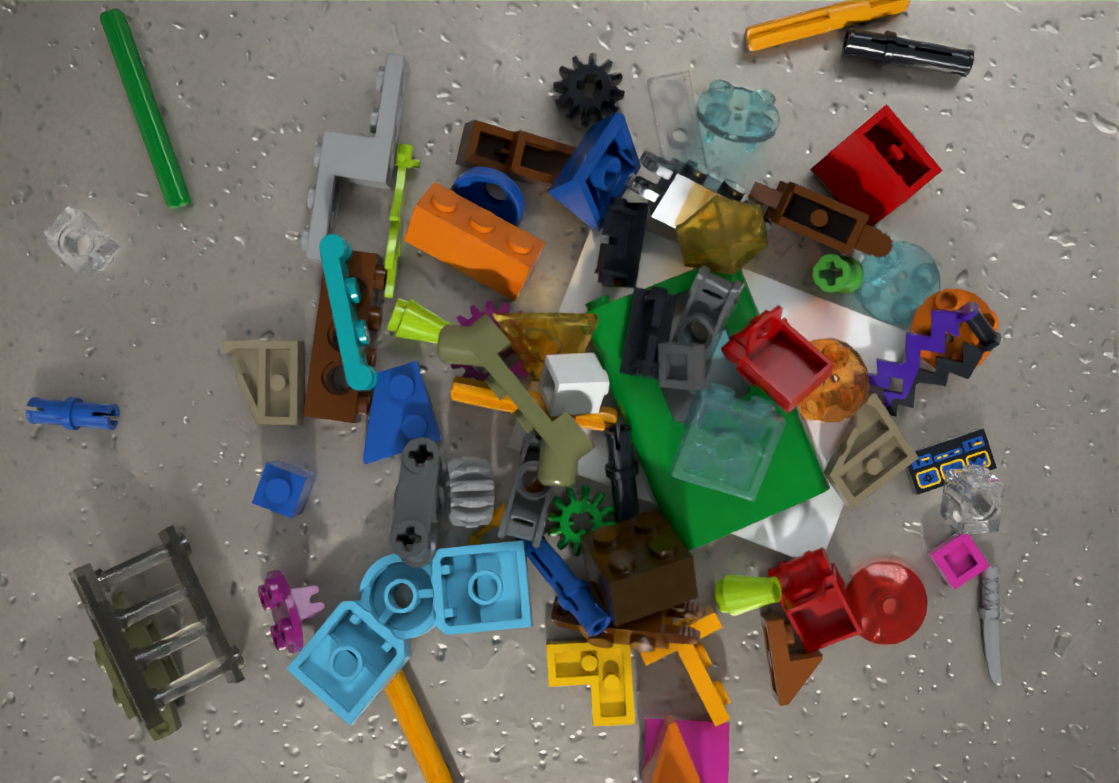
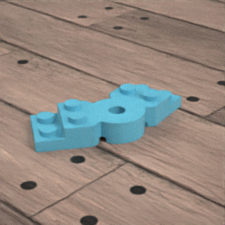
[286,540,533,726]

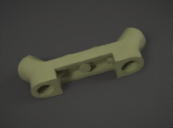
[437,313,595,487]

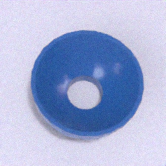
[451,167,525,227]

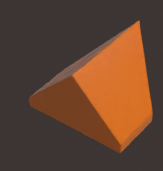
[642,714,701,783]

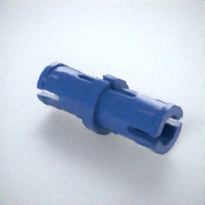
[26,397,120,430]

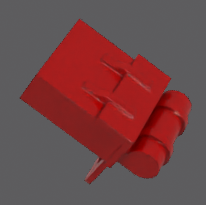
[721,305,834,414]
[768,547,862,654]

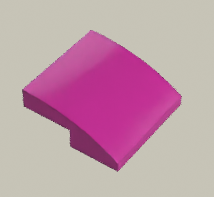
[642,718,729,783]

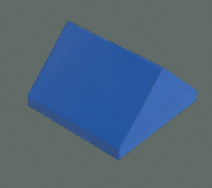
[547,112,641,232]

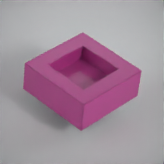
[927,529,990,590]

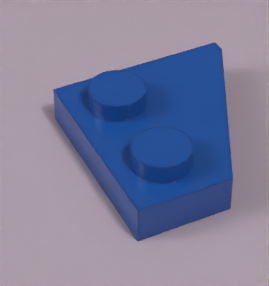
[363,361,443,464]

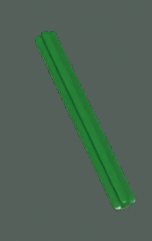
[100,8,191,210]

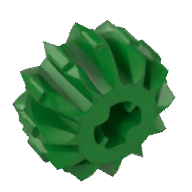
[547,484,616,557]

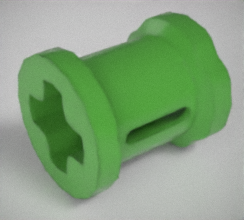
[812,254,864,294]

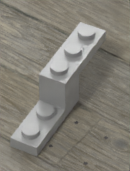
[301,53,410,263]

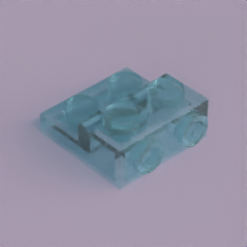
[670,383,786,502]

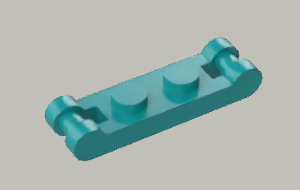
[319,234,379,390]

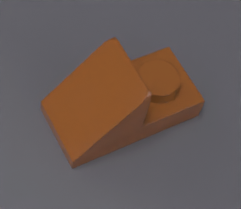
[760,611,823,706]

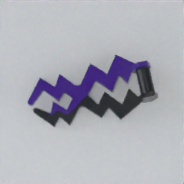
[855,301,1002,417]

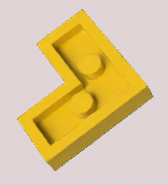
[546,639,635,726]

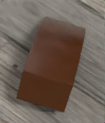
[456,120,576,188]

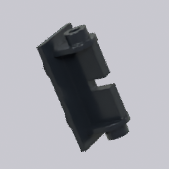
[594,197,649,288]
[619,287,677,380]

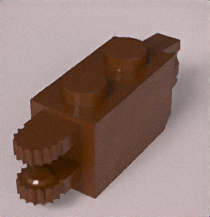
[748,181,894,259]
[551,581,704,652]

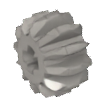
[446,455,495,528]

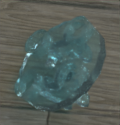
[696,79,781,153]
[854,241,941,325]

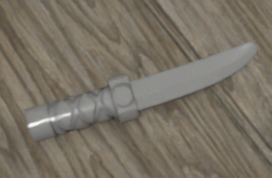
[979,565,1003,686]

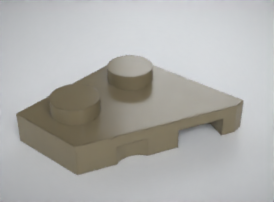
[221,340,304,425]
[823,391,919,509]

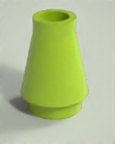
[386,298,452,344]
[715,574,782,616]

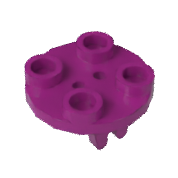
[258,570,324,653]

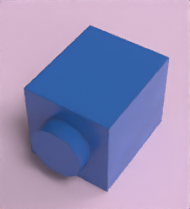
[252,460,317,518]

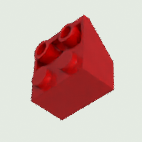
[810,104,943,227]

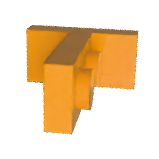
[639,605,732,727]

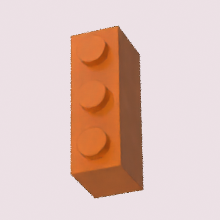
[404,182,546,301]

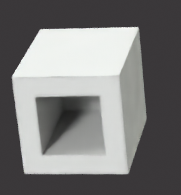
[537,353,609,416]

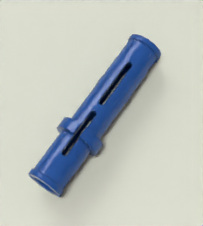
[516,526,611,636]

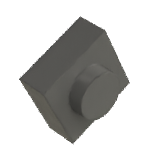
[658,341,705,391]

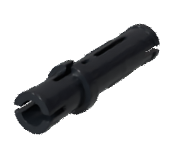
[842,27,974,77]
[603,424,640,523]

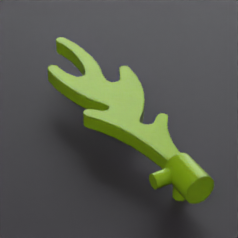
[384,144,421,298]

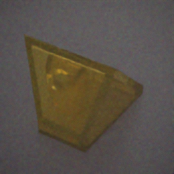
[675,196,769,275]
[492,312,599,381]

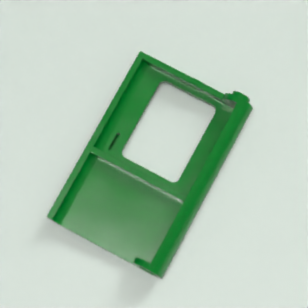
[581,253,830,551]

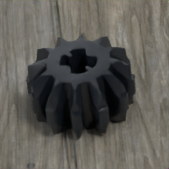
[553,53,625,128]

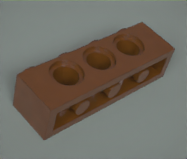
[303,250,388,423]

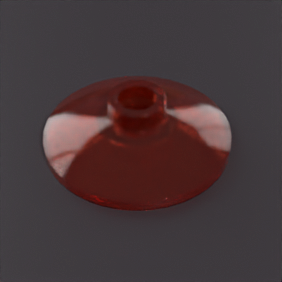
[846,561,928,645]

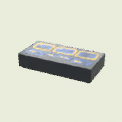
[905,428,997,495]

